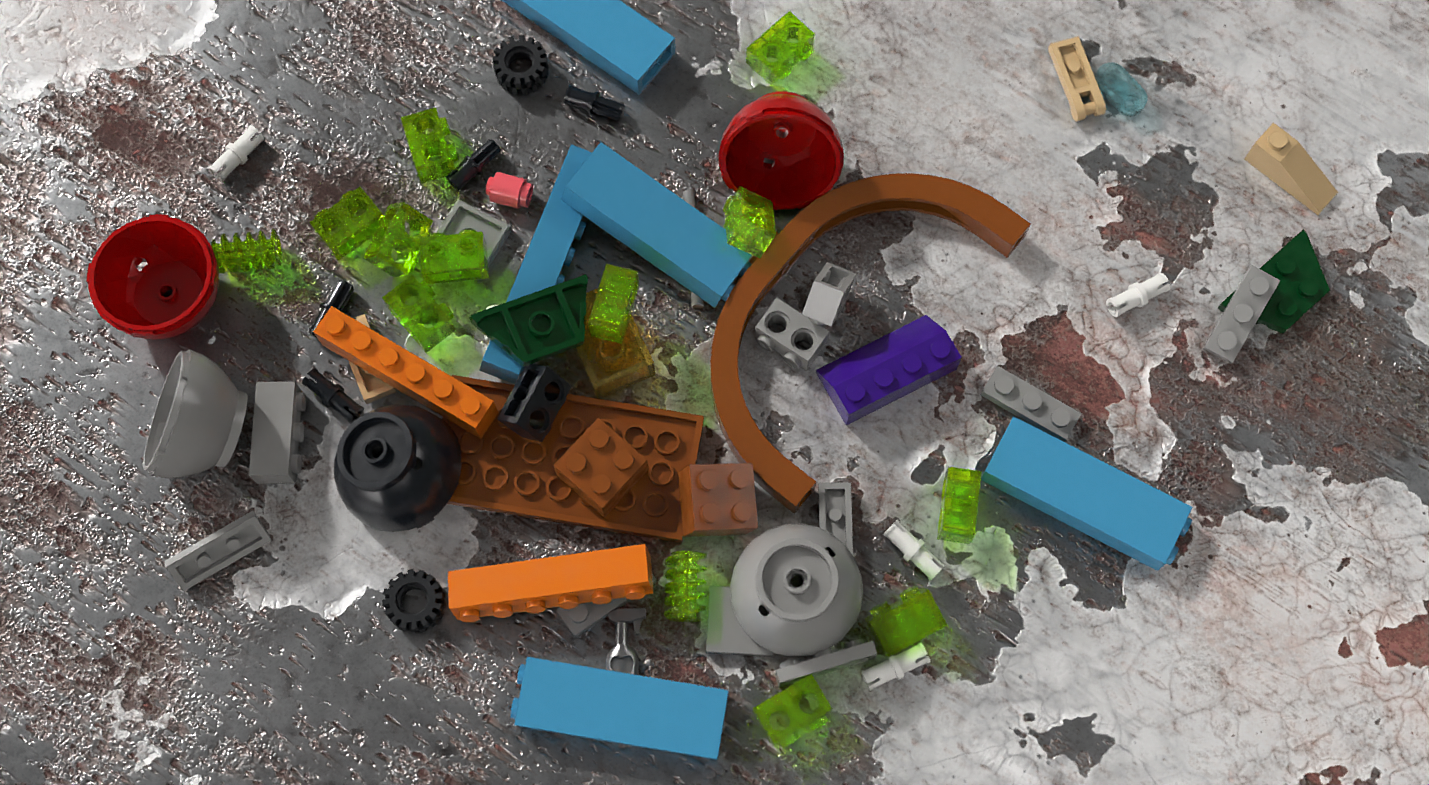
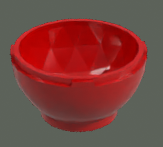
[718,91,844,209]
[86,214,219,340]

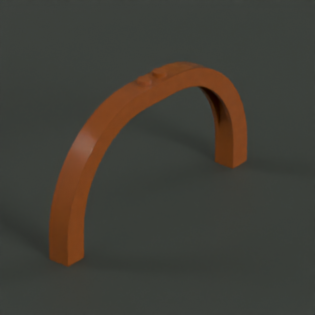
[710,173,1031,514]

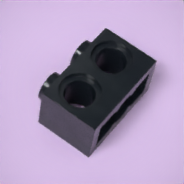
[497,364,572,442]

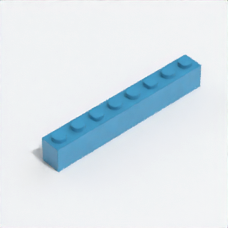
[479,144,592,384]

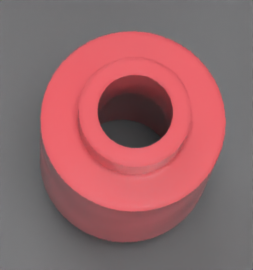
[485,172,533,209]

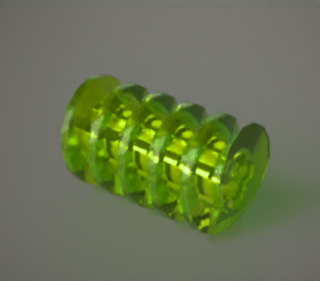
[211,230,282,274]
[664,550,707,622]

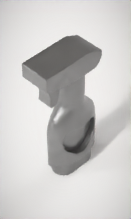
[606,608,646,675]

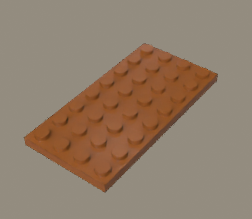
[442,375,704,543]

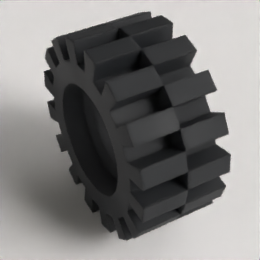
[492,35,549,95]
[382,569,446,633]

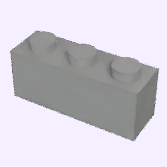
[249,382,306,484]

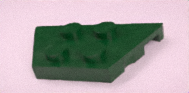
[1218,229,1330,334]
[470,274,588,367]

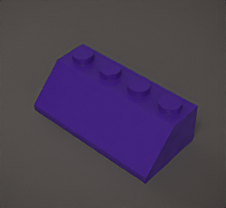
[816,315,962,426]

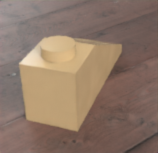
[1244,123,1338,215]

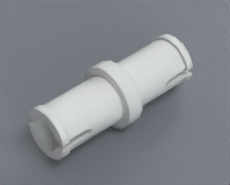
[208,125,265,182]
[1106,273,1170,317]
[883,519,946,581]
[860,642,931,691]

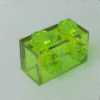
[419,230,489,284]
[864,585,947,657]

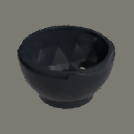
[334,404,462,532]

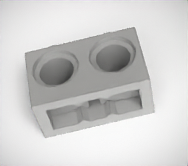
[802,262,856,327]
[754,297,830,371]

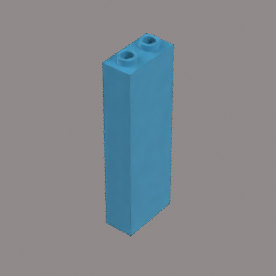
[502,0,676,95]
[561,142,755,308]
[980,416,1192,571]
[510,657,729,760]

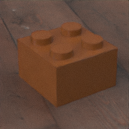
[553,418,649,518]
[678,463,758,537]

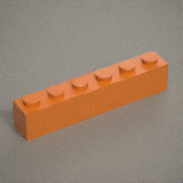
[313,306,499,439]
[448,544,654,622]

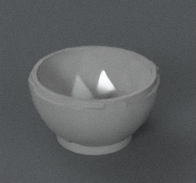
[143,349,248,478]
[730,524,863,657]

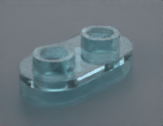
[1095,62,1148,116]

